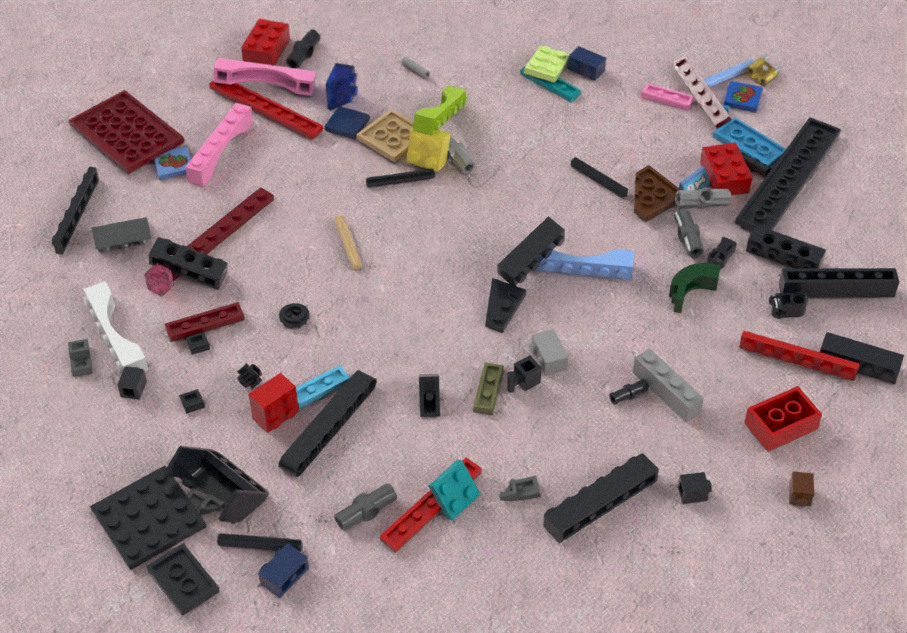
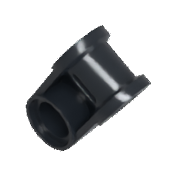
[769,292,808,319]

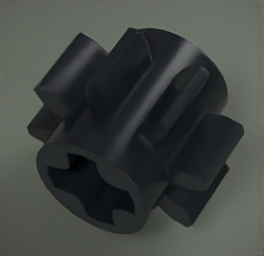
[237,363,262,389]

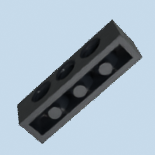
[746,225,826,269]
[149,237,228,290]

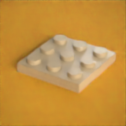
[357,109,413,162]

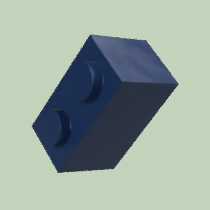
[567,46,606,81]
[258,543,309,598]

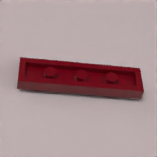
[165,302,245,342]

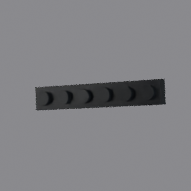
[52,166,99,254]

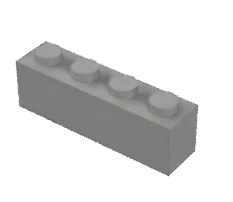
[633,349,704,422]

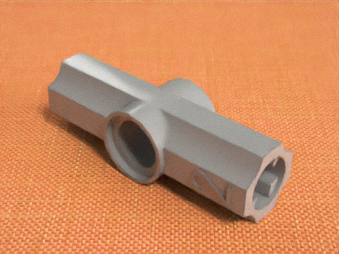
[445,131,475,174]
[675,187,731,208]

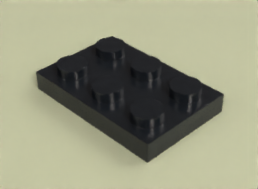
[146,543,220,616]

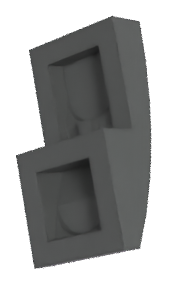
[68,339,93,377]

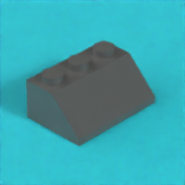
[91,217,151,252]

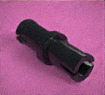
[741,152,772,177]
[609,379,649,405]

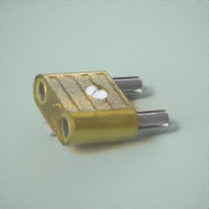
[746,54,782,86]

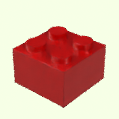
[248,372,299,433]

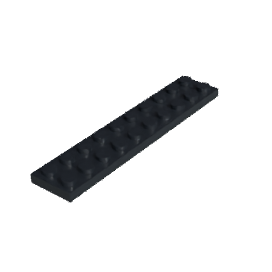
[735,117,841,231]

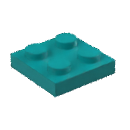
[428,460,481,520]

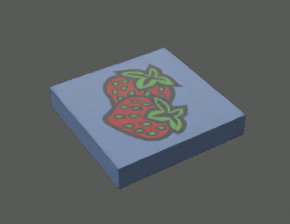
[154,146,191,180]

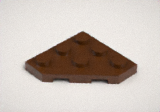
[634,165,681,222]

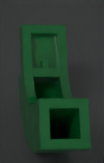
[669,263,721,313]

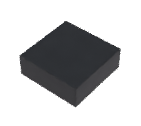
[186,332,210,355]
[179,389,205,414]

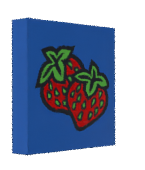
[724,81,763,112]

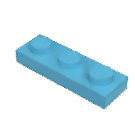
[296,365,350,409]

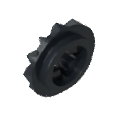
[279,303,310,328]

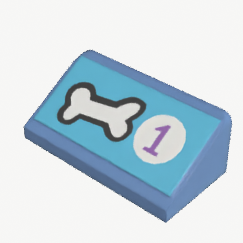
[679,166,710,190]

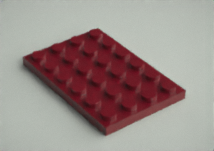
[69,90,185,174]

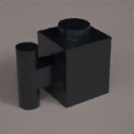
[507,355,542,393]

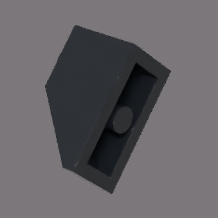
[419,374,440,417]

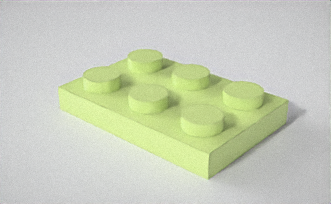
[524,46,570,83]

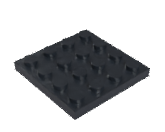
[90,466,207,570]

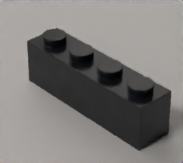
[497,216,565,286]
[820,332,904,384]

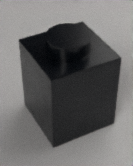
[117,367,147,400]
[678,472,712,504]

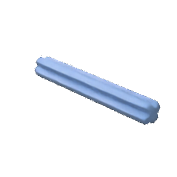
[704,59,756,88]

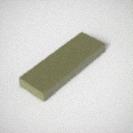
[473,362,504,415]

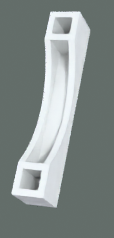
[83,281,148,373]

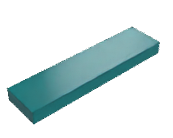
[520,67,582,103]

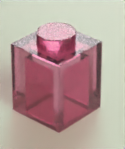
[144,263,174,297]

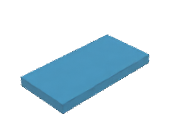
[712,117,786,167]

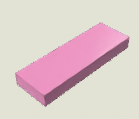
[641,83,694,111]

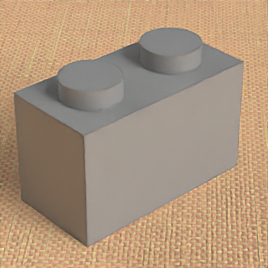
[529,329,568,376]

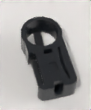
[707,237,737,269]

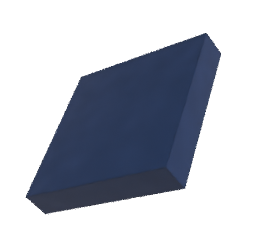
[324,106,370,140]

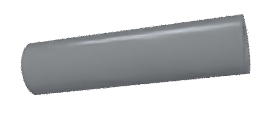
[402,57,430,79]

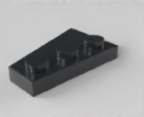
[485,278,526,333]

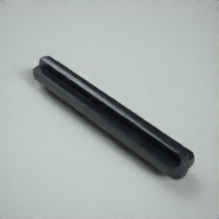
[570,157,628,197]
[366,169,435,187]
[217,533,303,552]

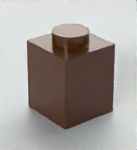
[789,471,814,506]

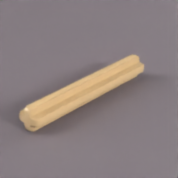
[335,215,362,270]

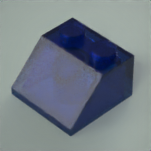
[326,63,358,110]

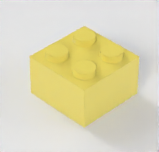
[406,129,451,172]

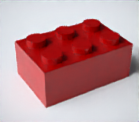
[241,19,290,66]
[700,142,753,196]
[744,386,822,452]

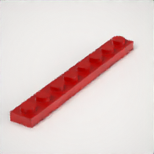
[209,80,323,140]

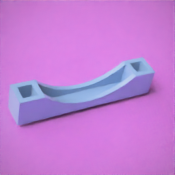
[535,249,634,280]

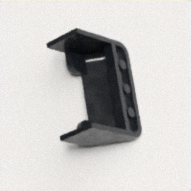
[163,445,269,524]

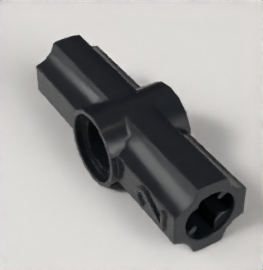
[286,29,321,69]

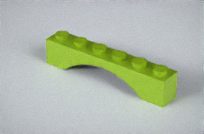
[412,85,468,135]

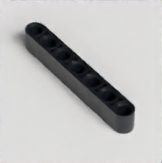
[279,370,377,477]

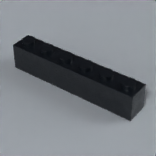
[779,268,899,298]
[543,453,659,544]

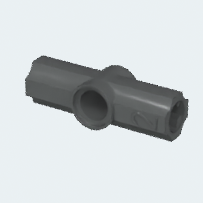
[674,209,704,258]
[334,483,397,531]

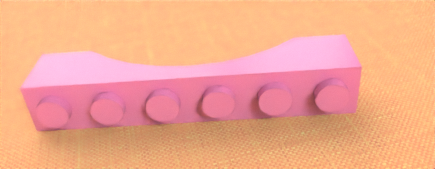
[214,58,316,96]
[186,103,253,187]

